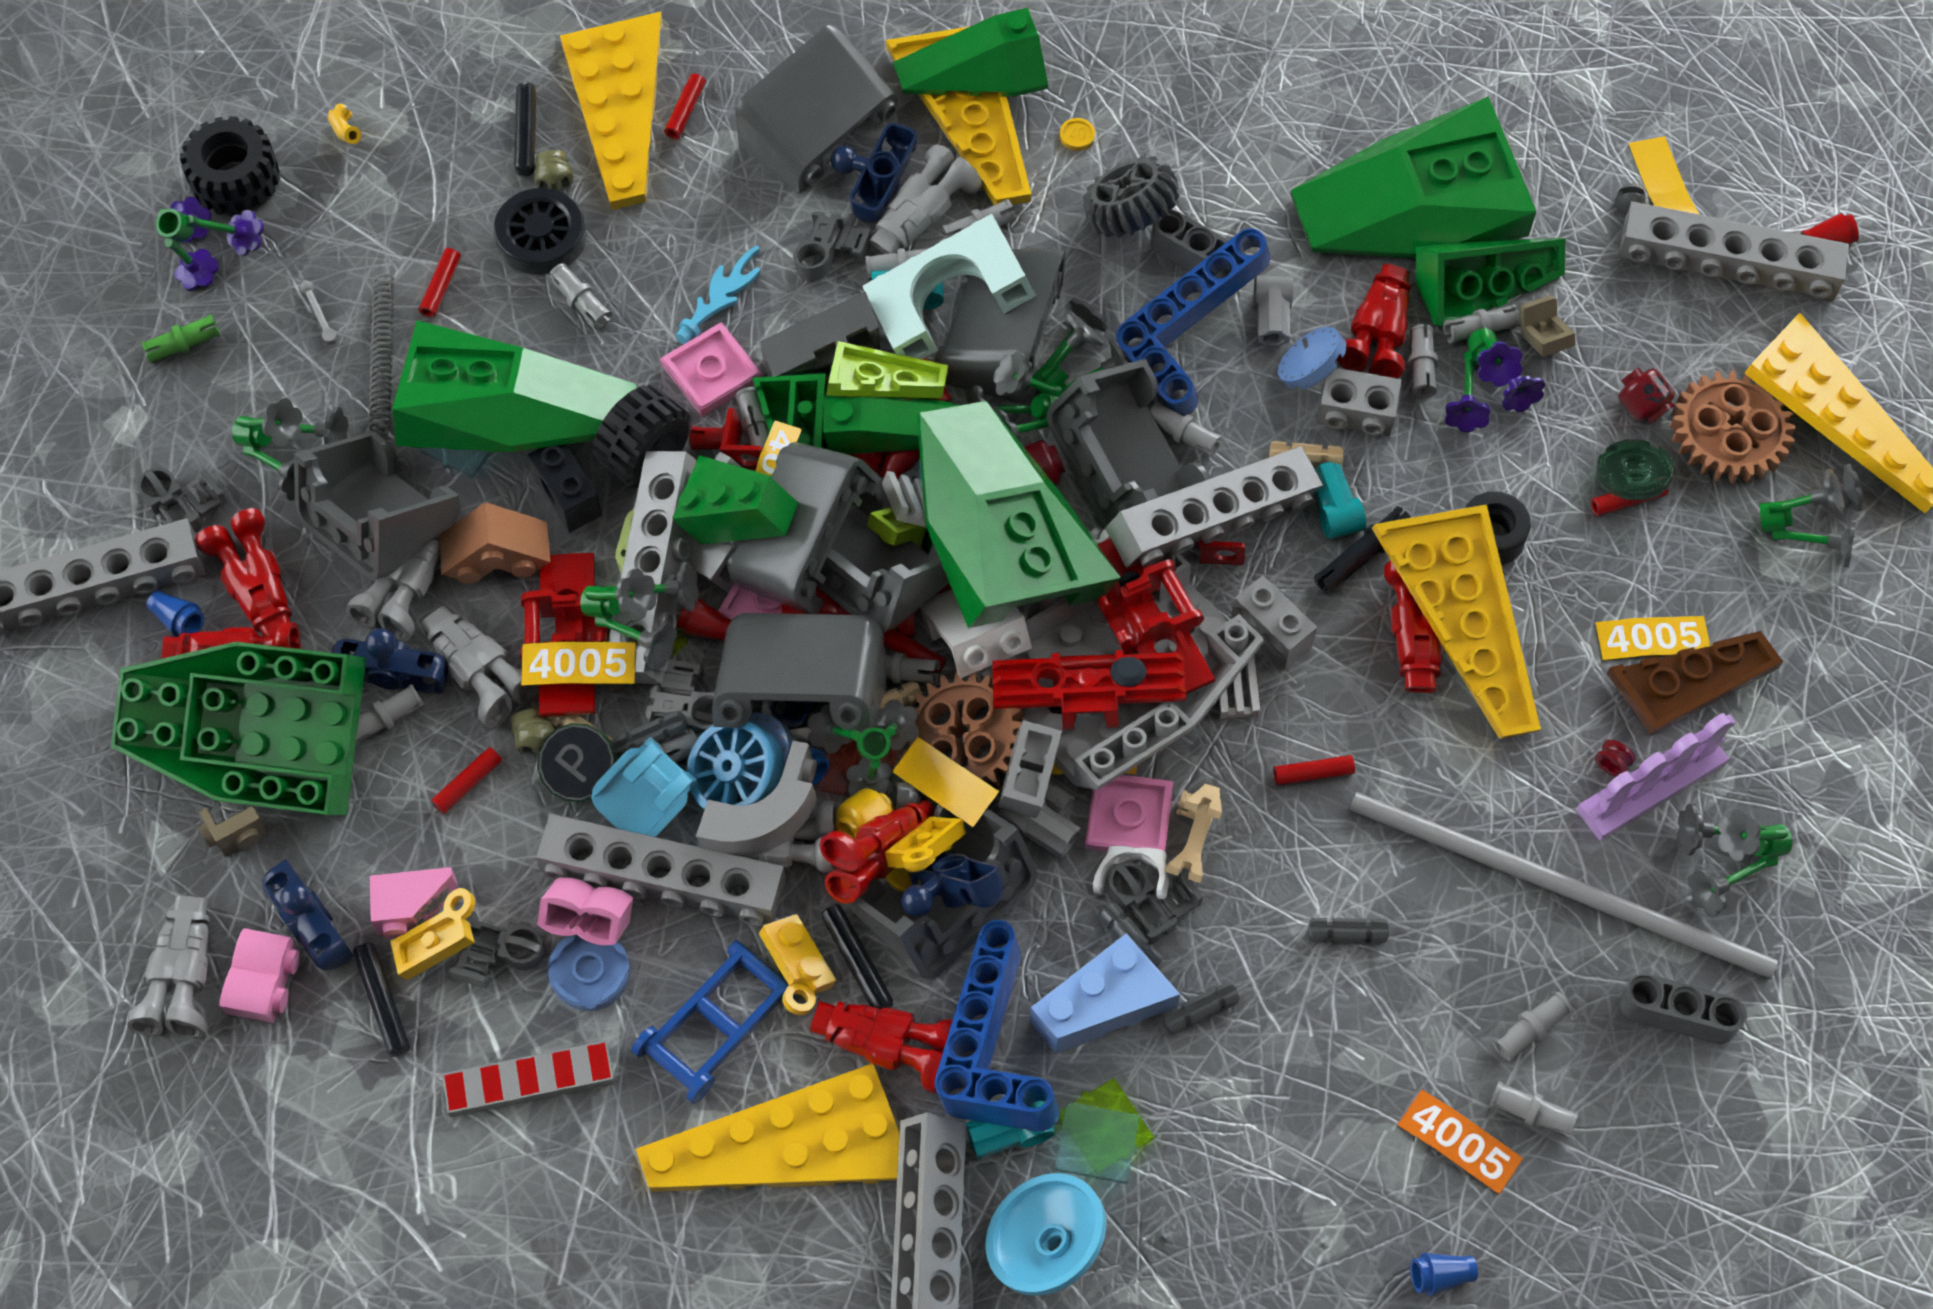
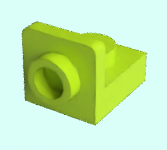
[867,507,927,548]

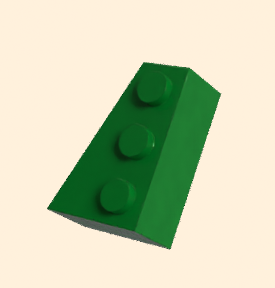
[752,373,829,450]
[672,455,799,545]

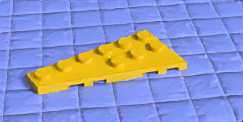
[560,11,662,210]
[885,26,1031,205]
[1744,313,1933,514]
[1372,504,1541,739]
[636,1064,900,1192]

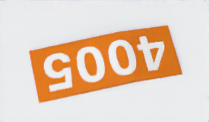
[1398,1089,1523,1194]

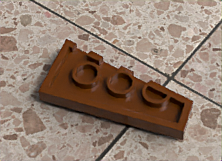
[1607,631,1783,736]

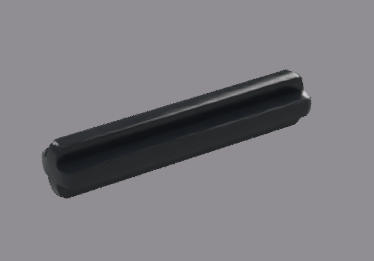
[514,82,536,176]
[822,904,893,1009]
[353,942,410,1057]

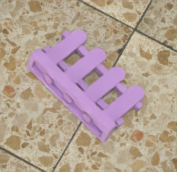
[1576,713,1735,841]

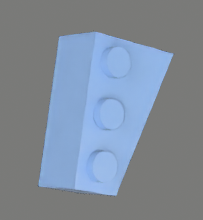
[1030,933,1180,1054]

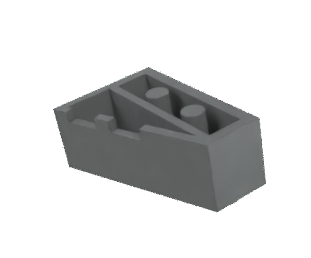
[760,291,880,381]

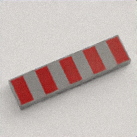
[442,1040,615,1117]

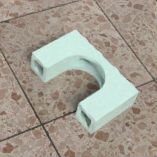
[862,214,1036,359]

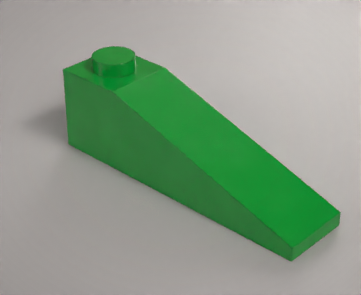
[893,7,1048,97]
[1416,237,1566,326]
[823,395,960,454]

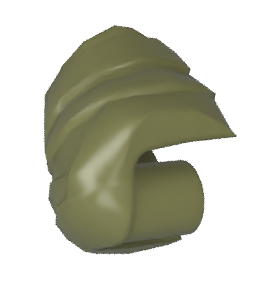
[534,150,573,191]
[510,706,556,754]

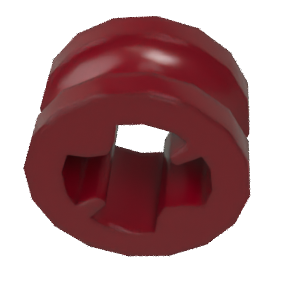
[1594,739,1636,777]

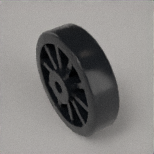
[494,188,587,274]

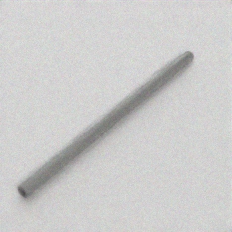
[1349,792,1778,979]

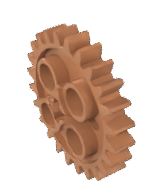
[1670,370,1796,484]
[902,671,1025,787]

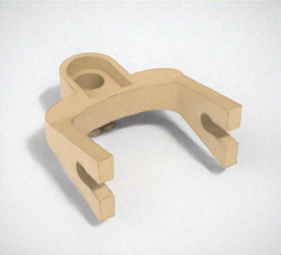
[1165,784,1222,883]

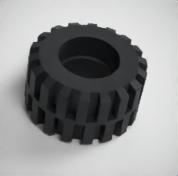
[180,116,280,215]
[592,384,692,488]

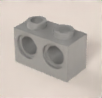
[1317,368,1402,436]
[1231,575,1317,671]
[997,720,1062,818]

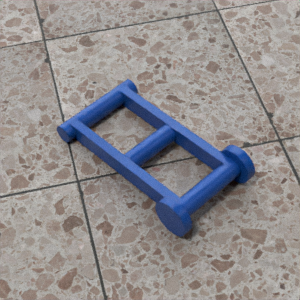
[631,940,797,1104]

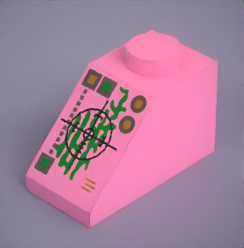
[370,867,458,938]

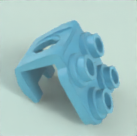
[591,737,698,837]

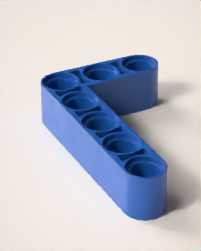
[1116,228,1271,416]
[935,920,1060,1131]

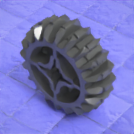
[1083,156,1180,238]

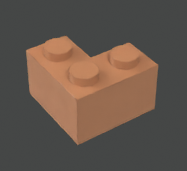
[439,502,550,584]

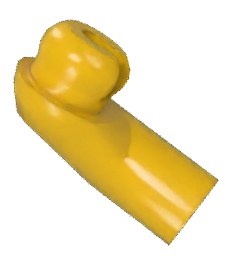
[327,103,362,144]

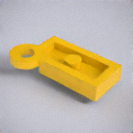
[885,817,966,872]
[390,888,475,981]
[759,914,836,1015]

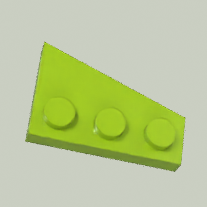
[826,341,948,399]

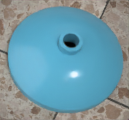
[985,1173,1106,1296]

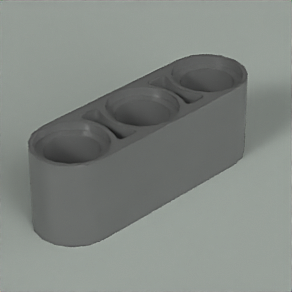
[1151,209,1246,278]
[1619,974,1747,1044]

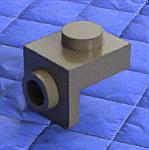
[1520,295,1576,357]
[199,806,268,857]

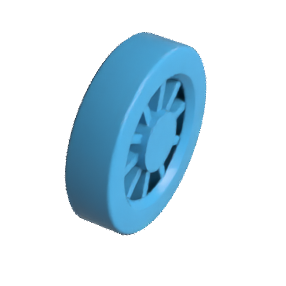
[686,721,784,810]

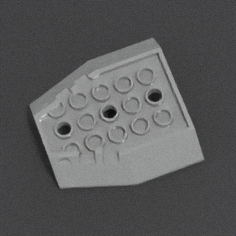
[977,551,1264,790]

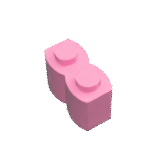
[537,877,633,945]
[219,928,300,1023]

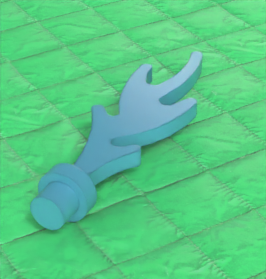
[675,246,760,344]

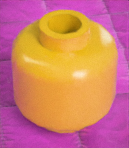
[835,788,894,839]

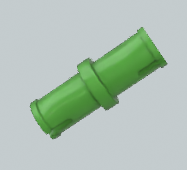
[141,314,221,364]

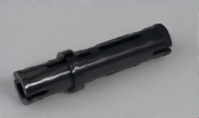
[1314,506,1411,595]

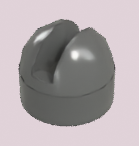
[1615,183,1646,215]
[892,782,922,810]

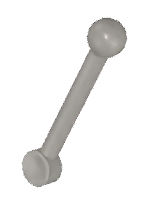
[299,280,337,345]

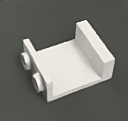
[920,589,1032,678]

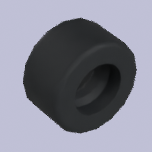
[1465,491,1531,566]

